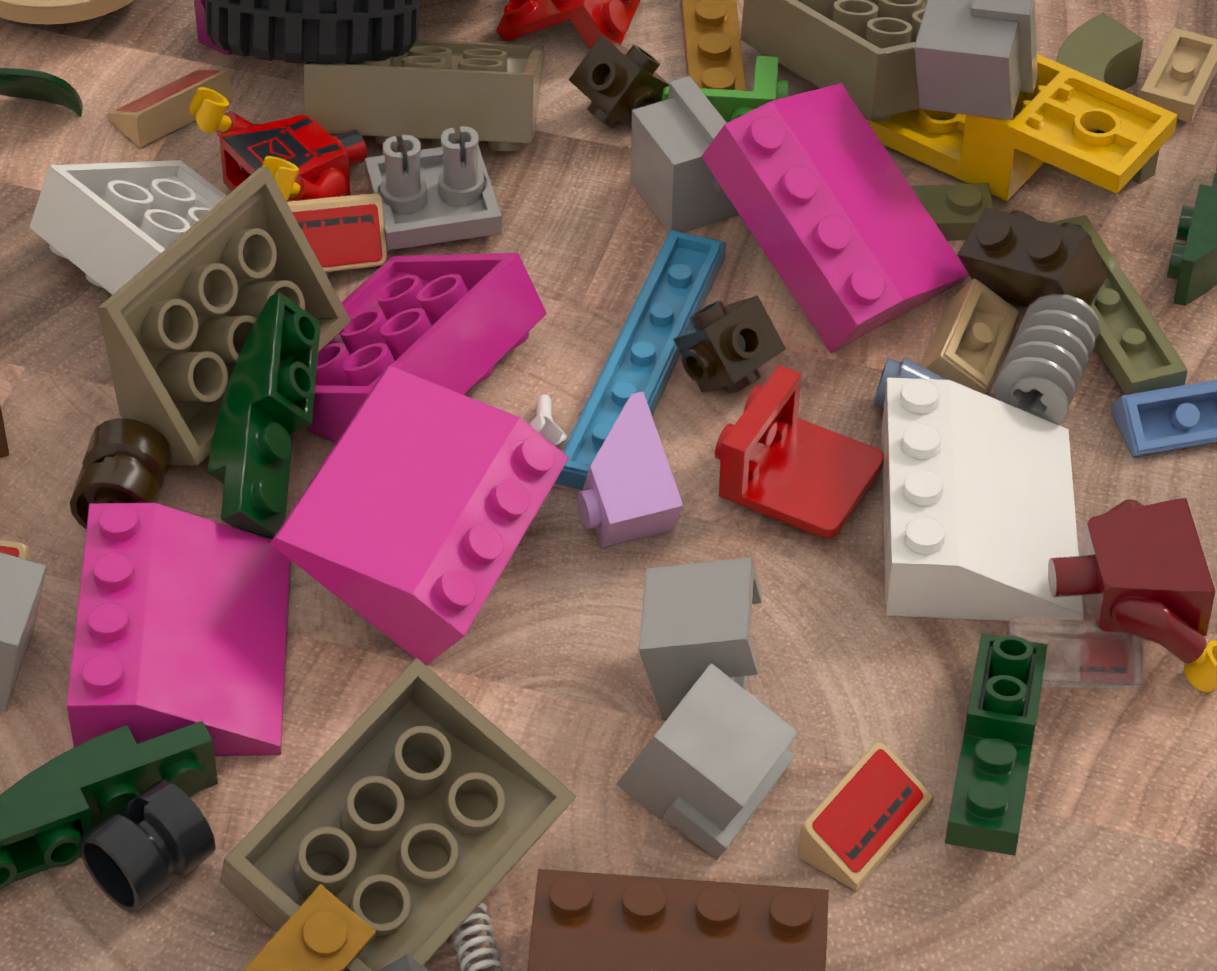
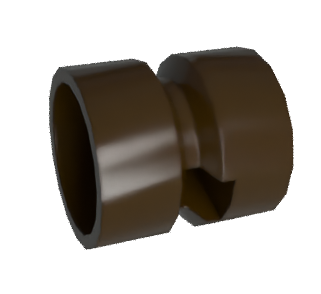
[70,418,171,529]

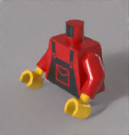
[188,87,367,202]

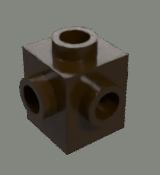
[569,34,669,128]
[673,295,786,393]

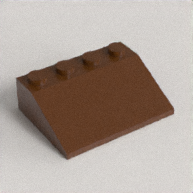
[528,869,829,971]

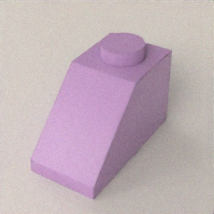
[577,391,683,548]

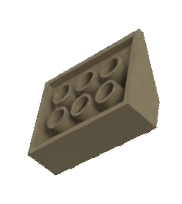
[741,0,928,121]
[304,39,544,151]
[98,167,351,466]
[219,658,576,971]

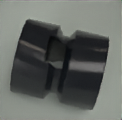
[79,780,216,913]

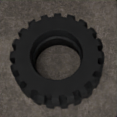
[205,0,419,64]

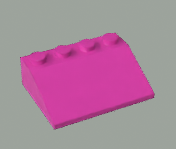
[701,83,969,353]
[305,253,547,443]
[270,365,569,665]
[67,503,291,756]

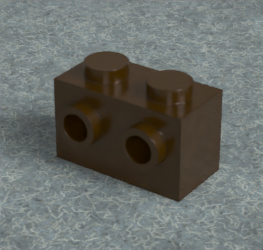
[957,207,1109,308]

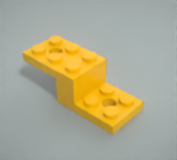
[866,54,1178,201]

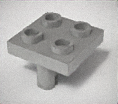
[365,126,502,251]

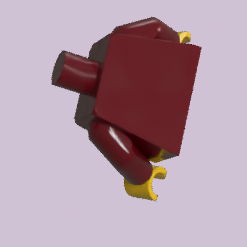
[1048,498,1217,693]

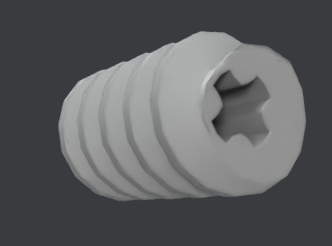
[995,294,1100,425]

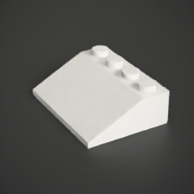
[29,160,329,295]
[881,378,1084,624]

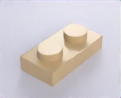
[1139,27,1217,123]

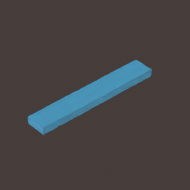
[555,230,726,490]

